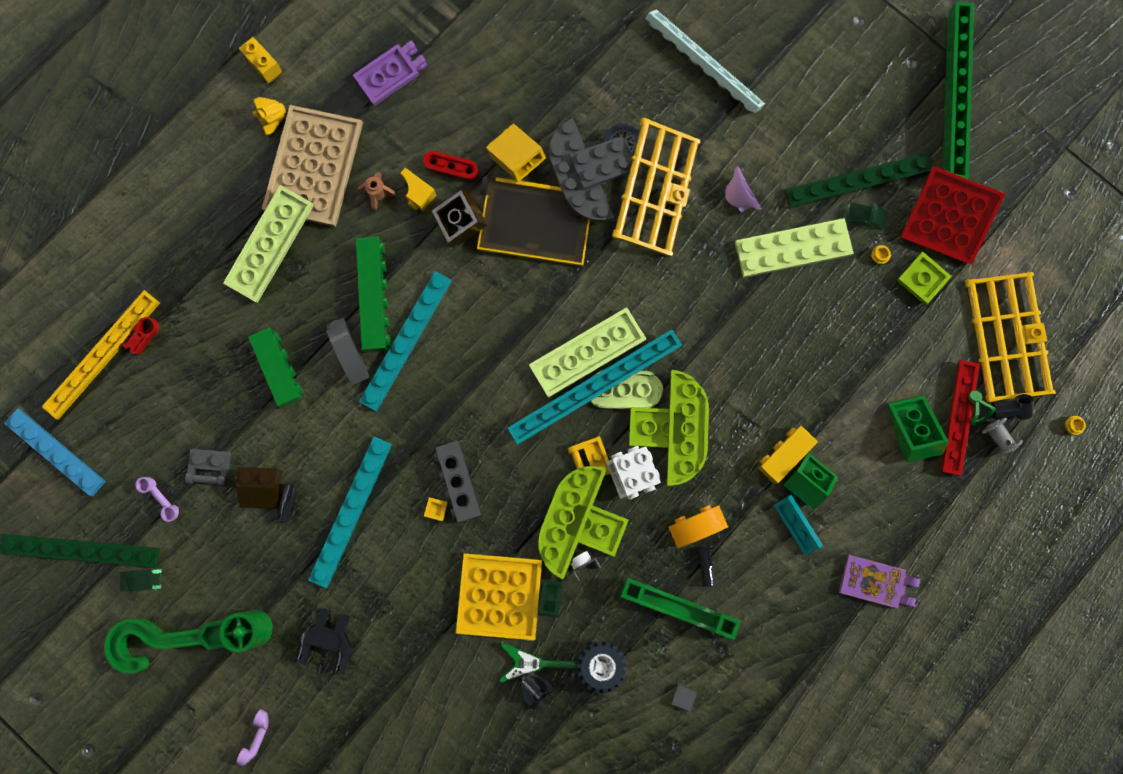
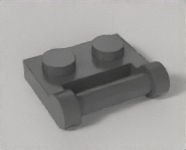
[185,449,231,487]

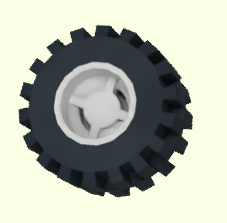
[575,642,627,694]

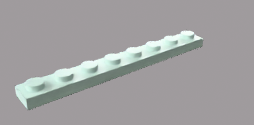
[645,10,765,113]

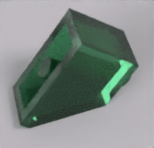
[120,569,161,592]

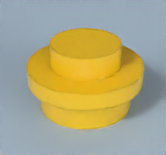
[871,245,891,264]
[1065,416,1086,435]

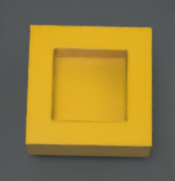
[424,497,448,521]

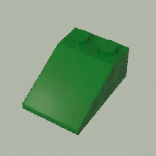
[888,395,949,463]

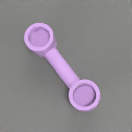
[136,477,179,522]
[236,709,268,766]

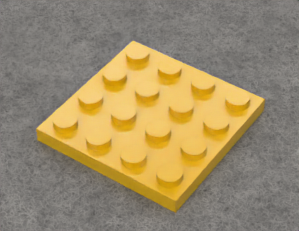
[456,553,542,640]

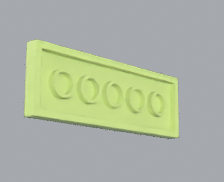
[223,185,314,303]
[735,218,854,278]
[529,307,647,398]

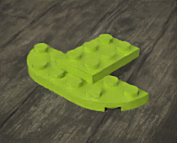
[629,370,709,486]
[539,466,629,579]

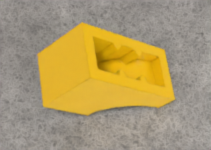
[401,168,436,212]

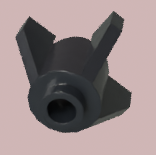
[519,672,556,710]

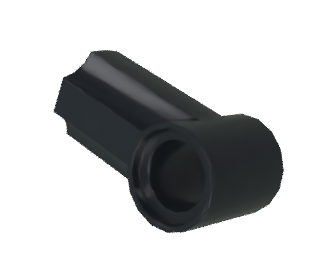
[992,394,1034,420]

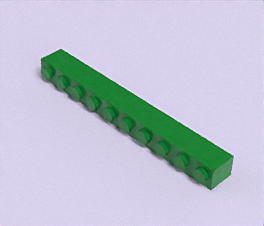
[943,2,974,179]

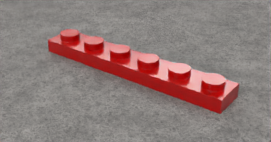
[940,360,980,476]

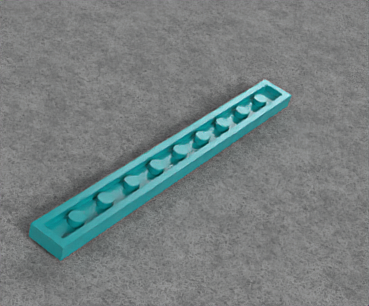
[507,330,682,445]

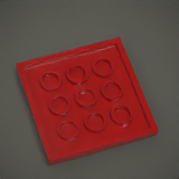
[900,166,1006,265]

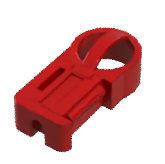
[123,317,159,355]

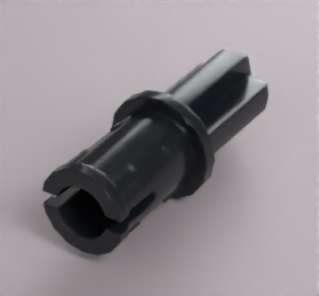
[275,483,297,523]
[699,547,715,587]

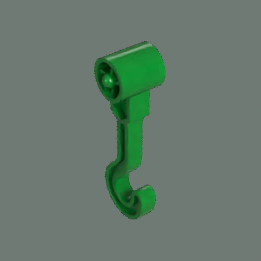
[104,610,273,673]

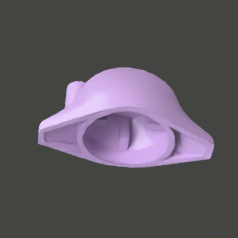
[725,166,761,213]

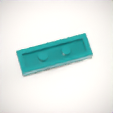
[774,495,823,555]

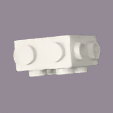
[606,446,661,500]

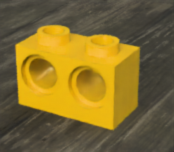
[239,37,282,84]

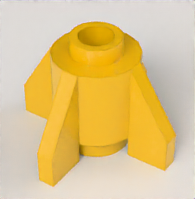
[252,97,286,135]

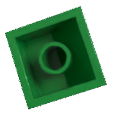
[784,452,838,510]

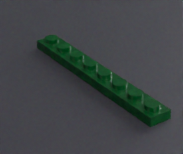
[784,153,932,209]
[0,534,160,568]

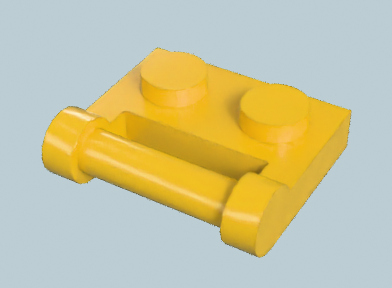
[567,436,610,476]

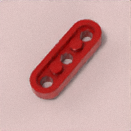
[423,151,478,181]

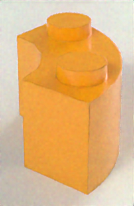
[669,505,728,548]

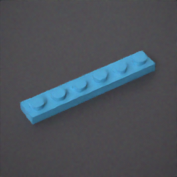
[4,409,106,496]

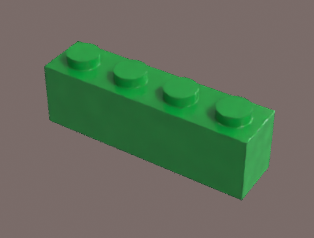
[248,327,304,409]

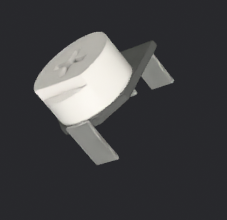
[571,551,601,580]

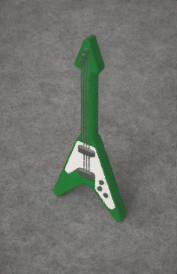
[500,642,576,682]

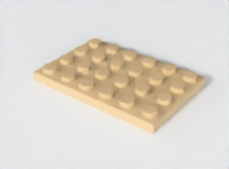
[262,105,363,227]

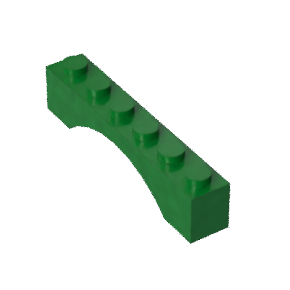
[620,577,741,640]

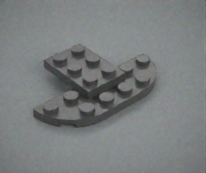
[549,119,632,222]

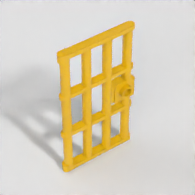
[612,118,701,257]
[965,272,1056,403]

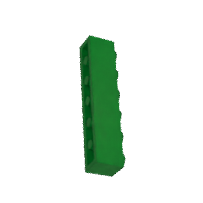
[356,236,391,353]

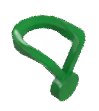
[968,391,996,426]

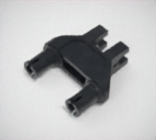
[294,608,354,675]

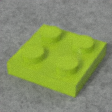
[897,252,952,305]

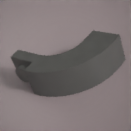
[326,317,370,385]

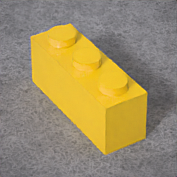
[758,426,818,484]

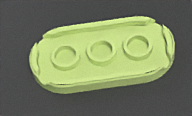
[590,371,663,409]

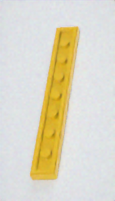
[42,290,160,420]

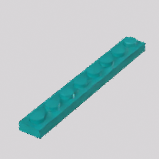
[359,271,452,412]
[308,437,392,588]

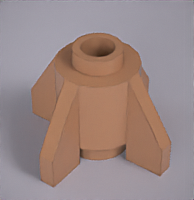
[358,173,396,211]

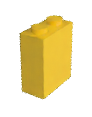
[486,123,546,182]

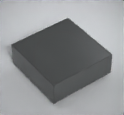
[671,685,697,711]

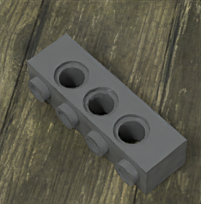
[434,441,482,523]

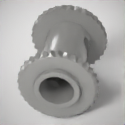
[982,418,1022,456]

